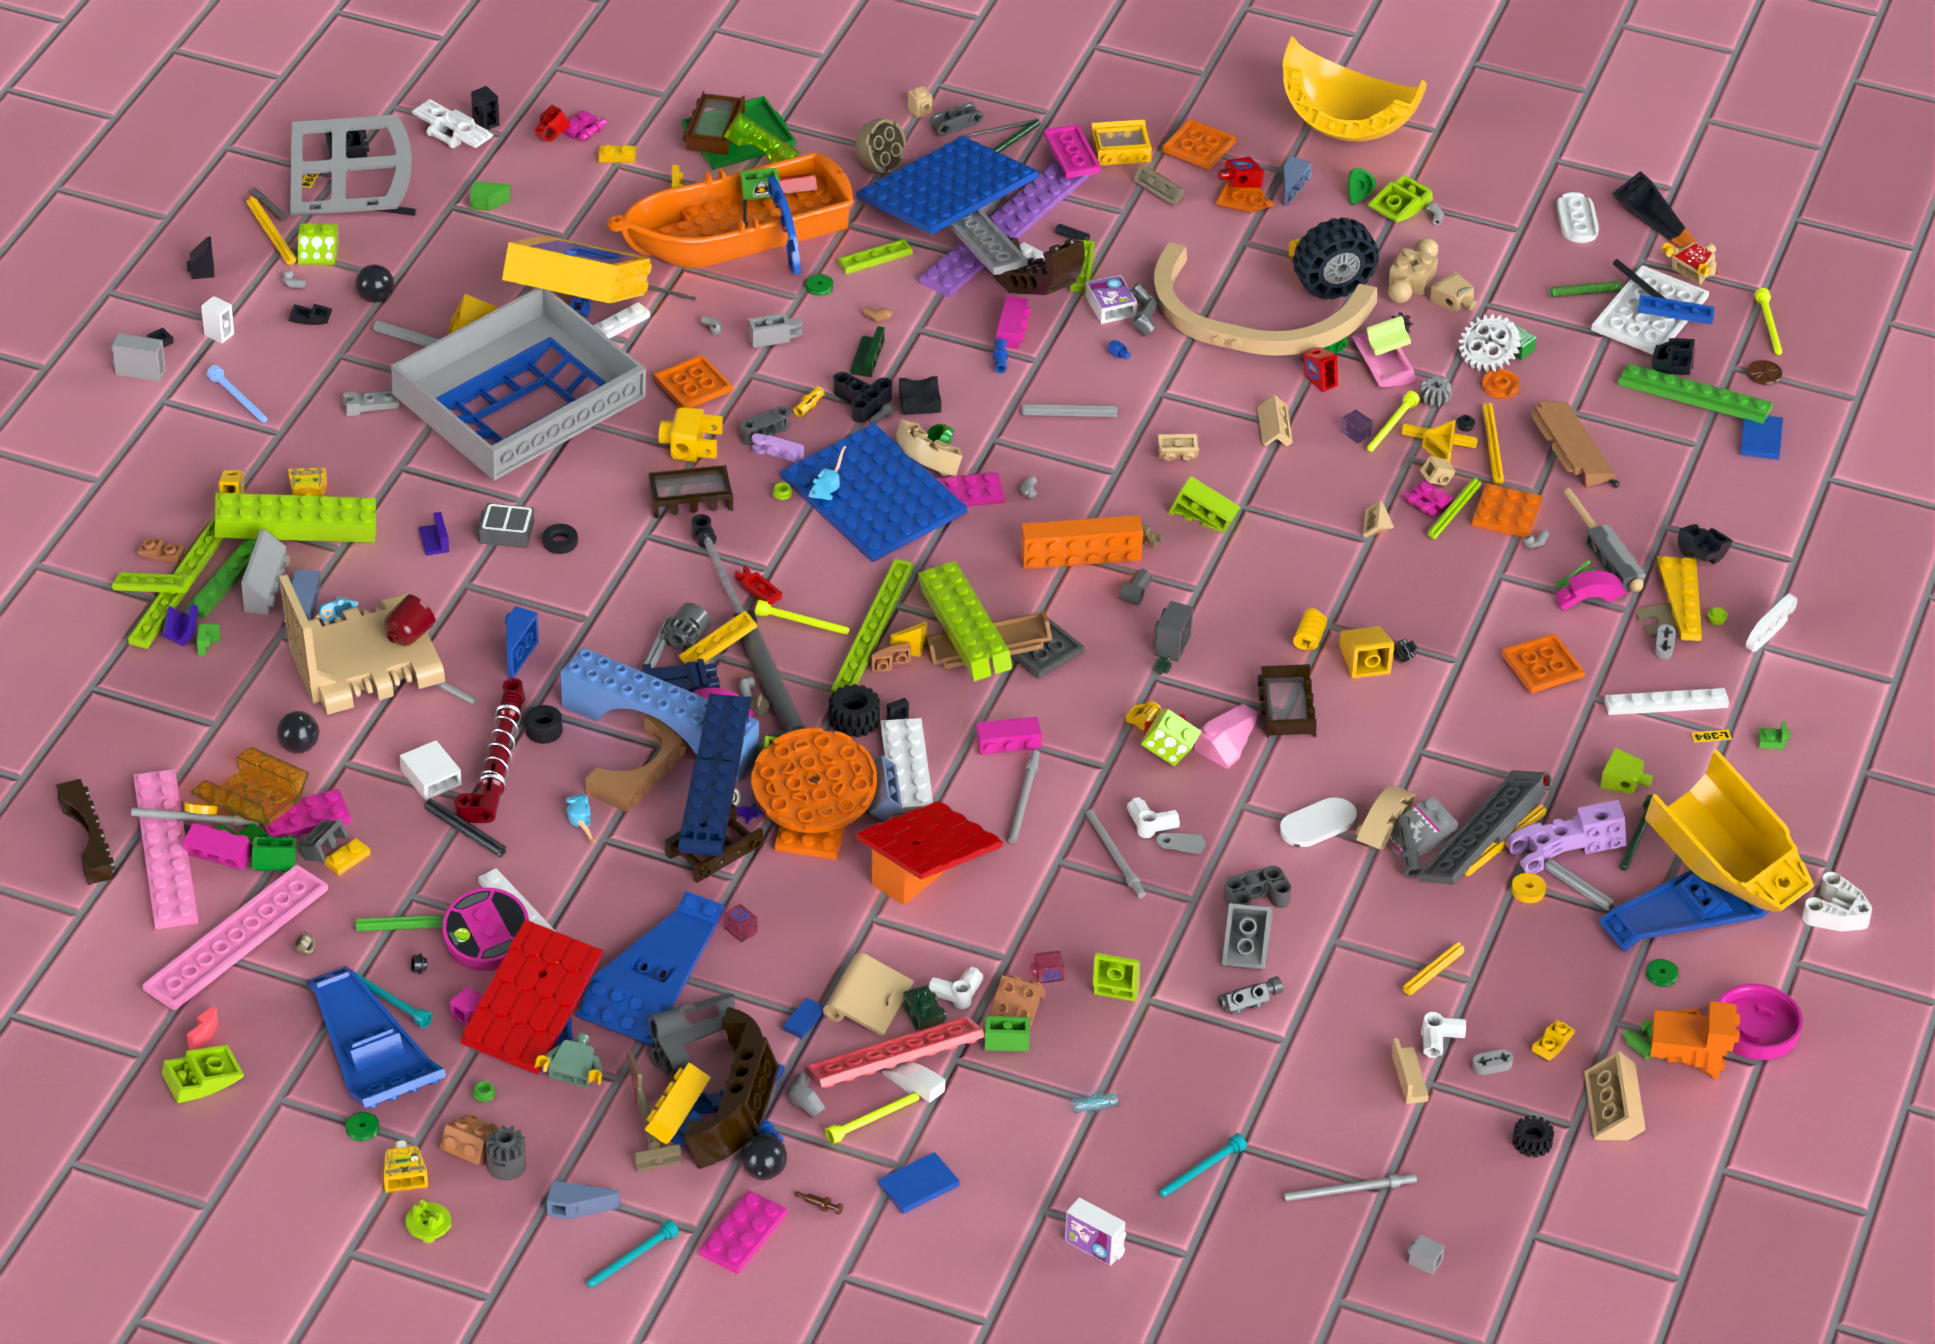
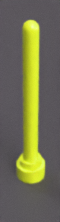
[1754,288,1782,355]
[1367,391,1420,452]
[755,600,850,635]
[825,1093,920,1145]

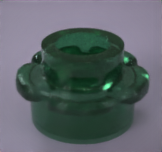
[1155,656,1172,675]

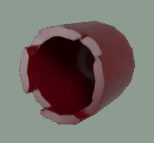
[383,594,436,646]

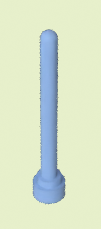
[207,365,268,423]

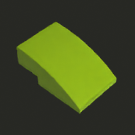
[1368,174,1433,223]
[1093,953,1140,1001]
[161,1045,244,1103]

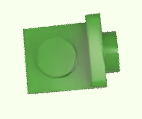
[197,624,221,655]
[1758,721,1790,750]

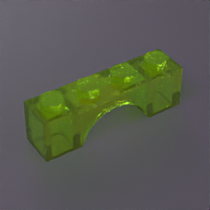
[724,113,800,164]

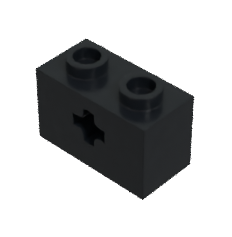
[471,86,500,130]

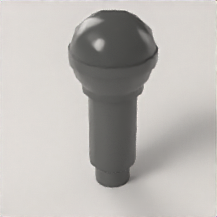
[868,403,893,425]

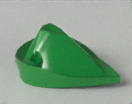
[1347,168,1376,205]
[927,423,954,444]

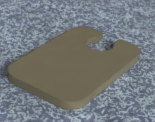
[1636,603,1702,637]

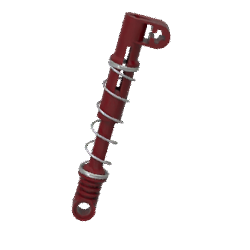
[454,678,525,823]

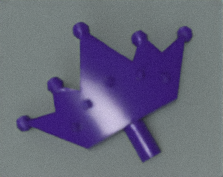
[736,803,764,824]

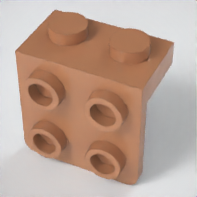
[990,975,1047,1027]
[440,1114,500,1165]

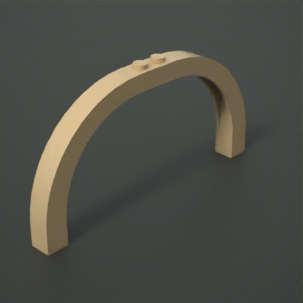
[1154,242,1377,356]

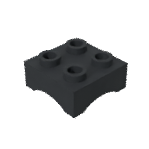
[899,376,941,415]

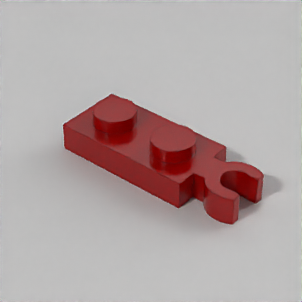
[735,566,782,605]

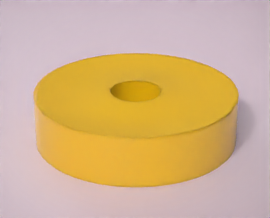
[184,801,218,814]
[1511,873,1546,903]

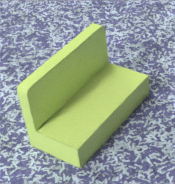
[1367,316,1411,356]

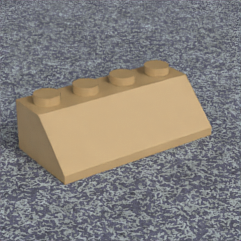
[1584,1051,1646,1140]

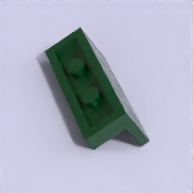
[850,326,885,377]

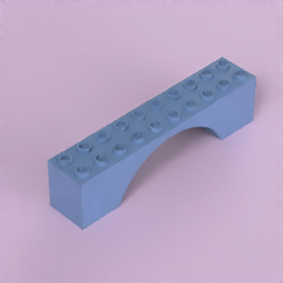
[561,647,759,781]

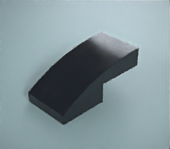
[289,304,332,325]

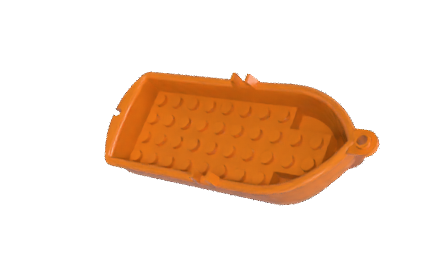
[607,153,854,268]

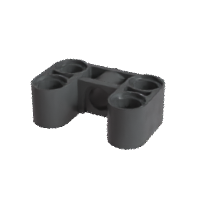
[1223,865,1291,908]

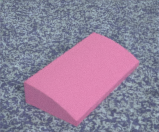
[1352,331,1416,387]

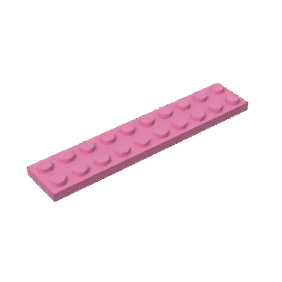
[133,769,199,930]
[143,864,328,1011]

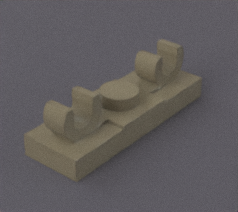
[1133,164,1185,205]

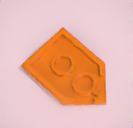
[1216,181,1274,213]

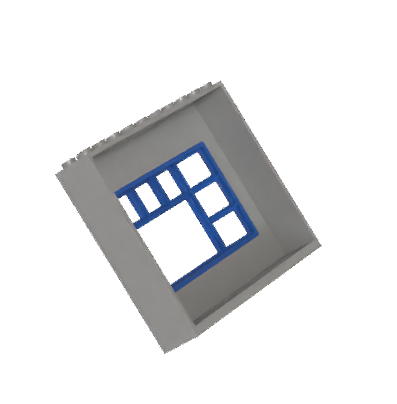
[391,288,646,480]

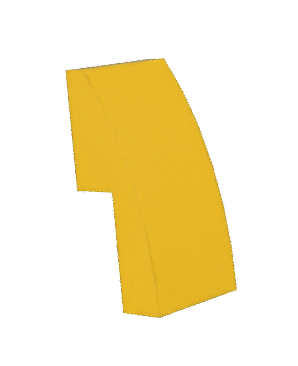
[1531,1020,1575,1061]

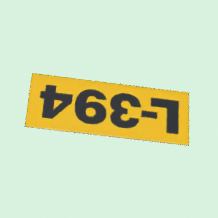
[302,173,319,189]
[1691,729,1732,743]

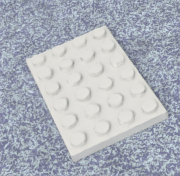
[1591,265,1709,355]

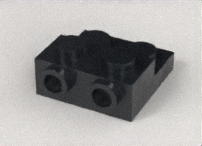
[325,130,370,159]

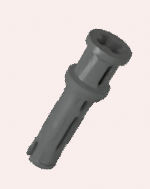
[1396,815,1422,878]

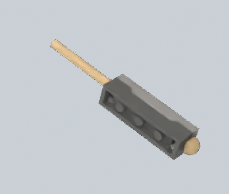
[1564,488,1645,592]

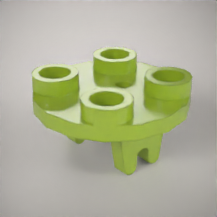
[405,1199,452,1243]

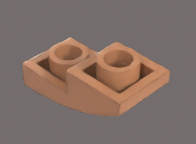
[138,538,185,563]
[871,643,911,672]

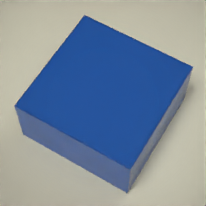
[670,1111,705,1149]

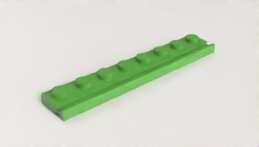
[1618,363,1773,424]

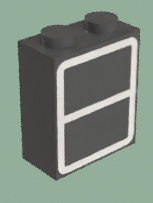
[477,503,535,548]

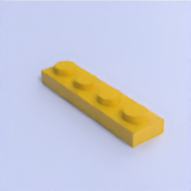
[678,611,757,665]

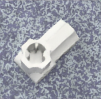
[1127,797,1180,838]
[928,967,983,1009]
[1421,1012,1466,1058]

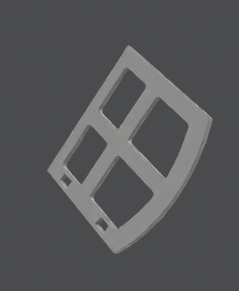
[290,115,412,216]

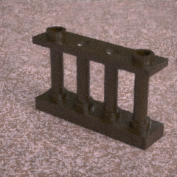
[665,803,763,883]

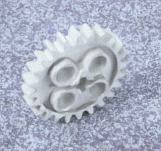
[1459,314,1521,373]

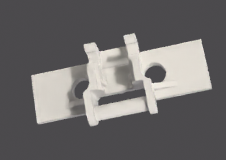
[412,99,493,148]

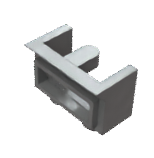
[299,818,349,862]

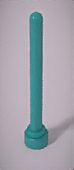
[355,972,433,1028]
[1159,1133,1247,1197]
[587,1219,679,1288]

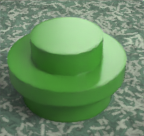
[473,1081,495,1102]

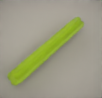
[1427,478,1481,539]

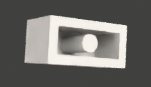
[201,296,234,343]

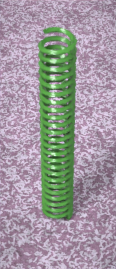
[1549,281,1621,297]

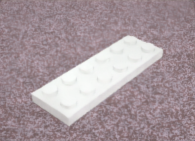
[880,718,933,813]

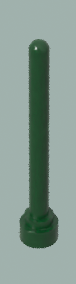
[992,120,1040,153]
[1620,795,1653,871]

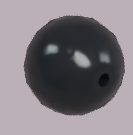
[355,264,394,303]
[276,711,320,753]
[741,1133,787,1180]

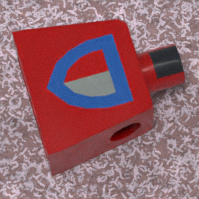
[1218,156,1264,188]
[1300,347,1338,392]

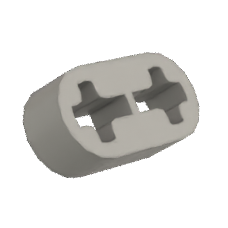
[1654,624,1676,660]
[1472,1049,1513,1075]

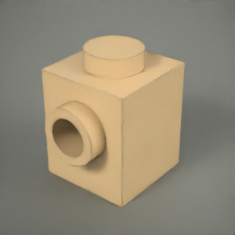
[908,86,933,118]
[1420,456,1456,486]

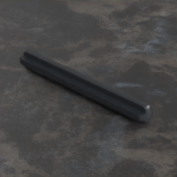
[425,799,506,857]

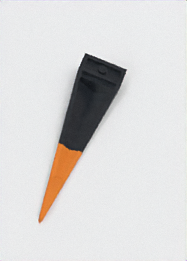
[1612,171,1719,274]

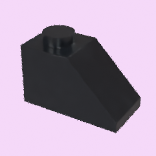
[187,236,215,279]

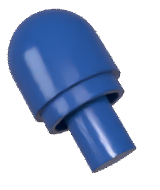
[1107,340,1131,360]

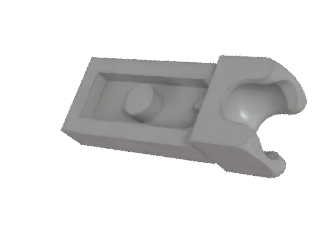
[343,391,399,416]

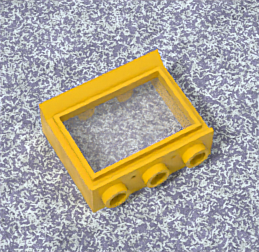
[1091,119,1152,165]

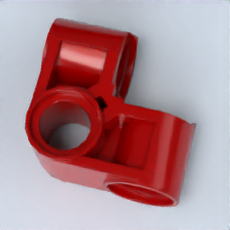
[535,104,570,142]

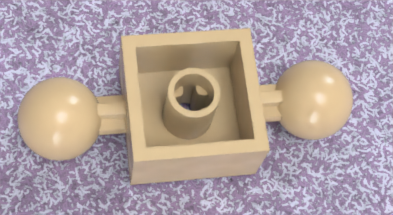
[1388,237,1439,303]

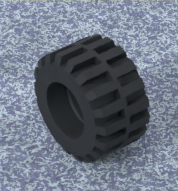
[828,684,880,737]

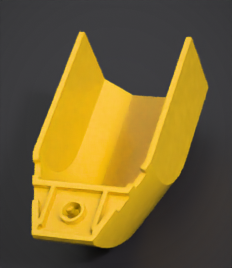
[1645,749,1814,912]

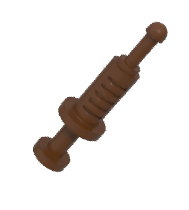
[795,1191,843,1215]

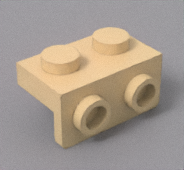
[1158,434,1199,461]

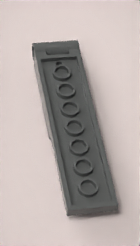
[1418,770,1552,885]

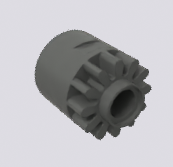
[663,603,711,652]
[486,1125,526,1180]

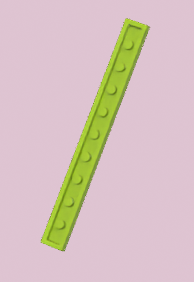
[128,515,224,649]
[831,559,914,693]

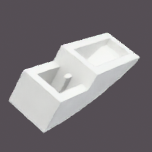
[882,1062,946,1103]

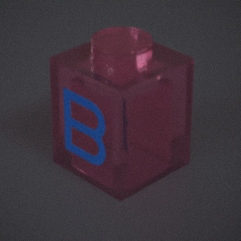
[724,904,757,942]
[1031,950,1064,984]

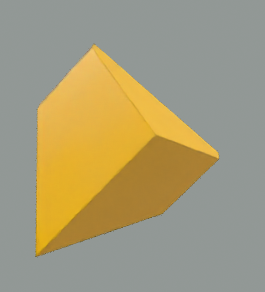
[1422,420,1456,463]
[890,621,928,657]

